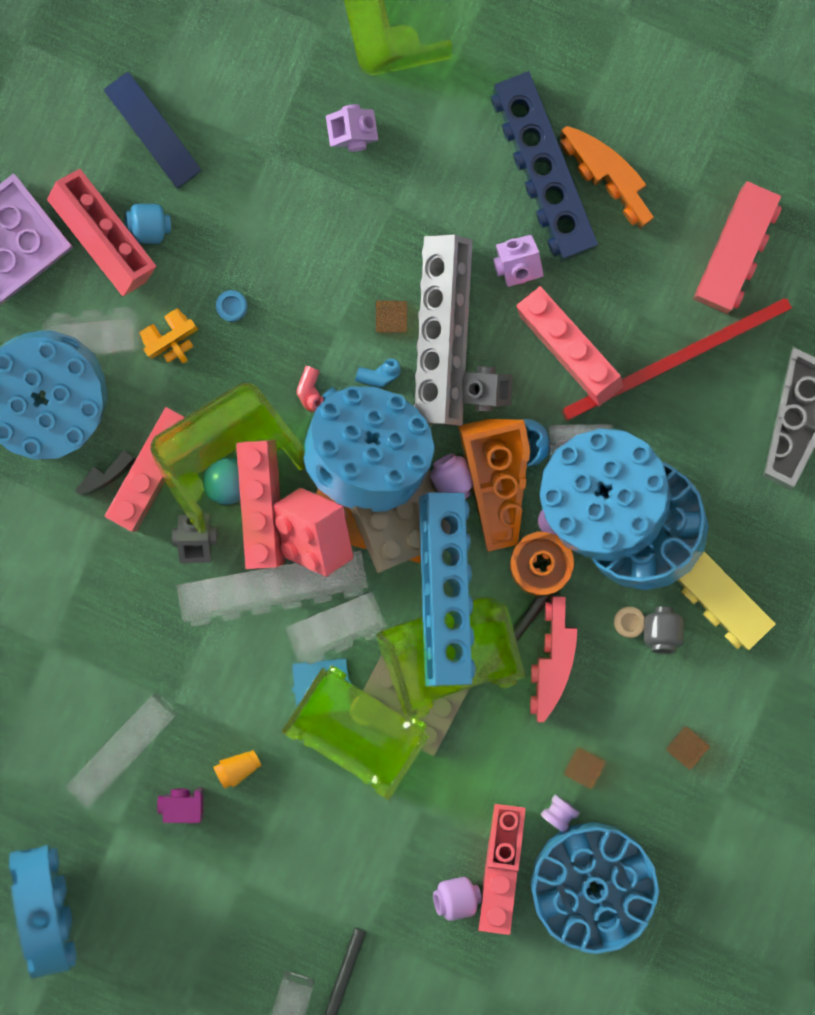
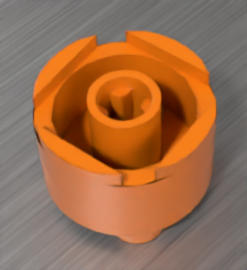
[509,532,574,596]

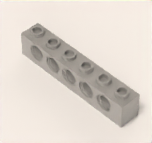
[414,235,472,426]

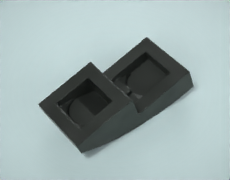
[75,450,137,496]

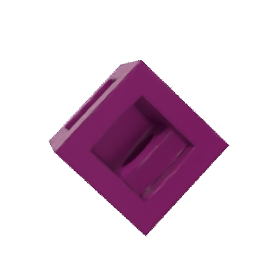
[157,787,204,823]

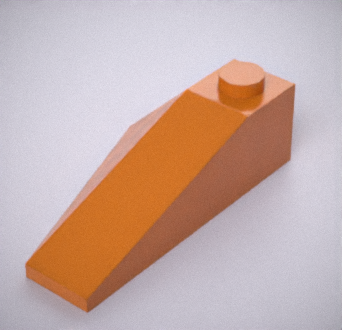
[458,419,530,552]

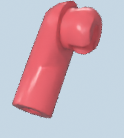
[296,366,324,412]

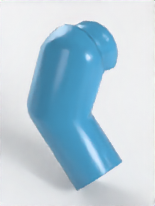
[355,358,401,388]

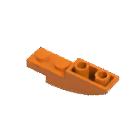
[559,126,654,229]

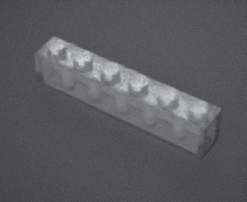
[176,551,369,627]

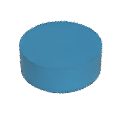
[216,290,248,322]

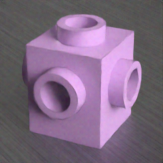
[326,104,378,152]
[493,234,544,287]

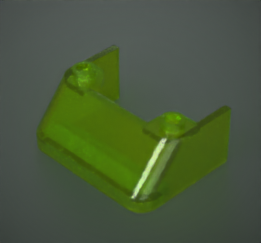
[344,0,452,75]
[150,382,305,534]

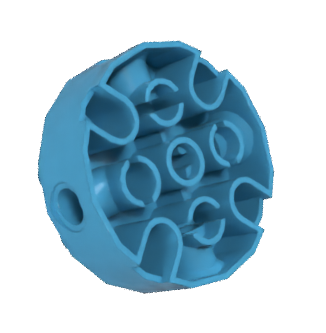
[0,330,108,460]
[304,387,435,512]
[540,428,671,561]
[591,462,709,590]
[530,822,659,954]
[9,845,77,979]

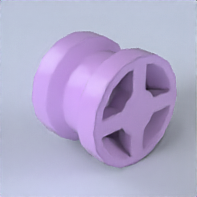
[540,794,580,833]

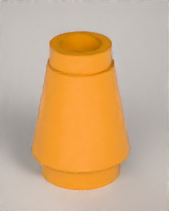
[213,750,262,789]

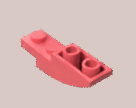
[530,596,577,722]
[478,804,526,935]

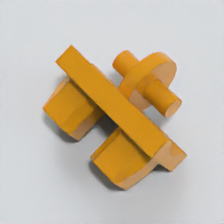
[140,308,199,364]

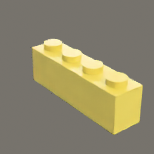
[677,552,775,650]

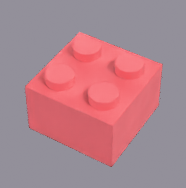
[273,487,353,577]

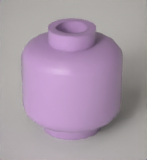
[430,454,473,499]
[433,877,482,921]

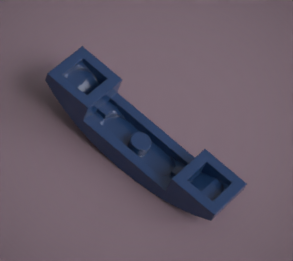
[103,72,202,189]

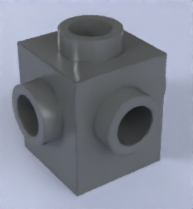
[463,366,513,411]
[172,514,218,564]

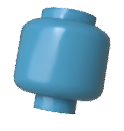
[124,204,171,244]

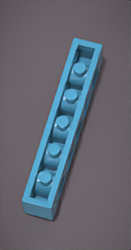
[419,493,475,686]

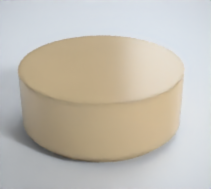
[614,607,645,638]

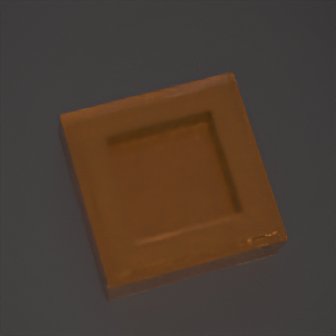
[376,301,407,333]
[665,726,710,770]
[563,747,606,789]

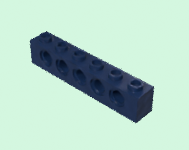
[490,71,598,262]

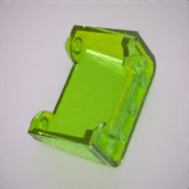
[376,597,526,718]
[281,664,430,801]

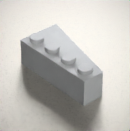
[763,348,815,490]

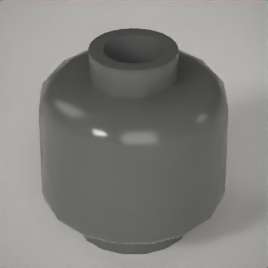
[644,607,684,654]

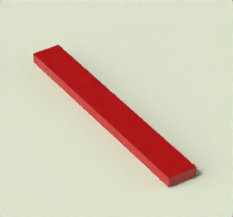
[561,298,792,421]

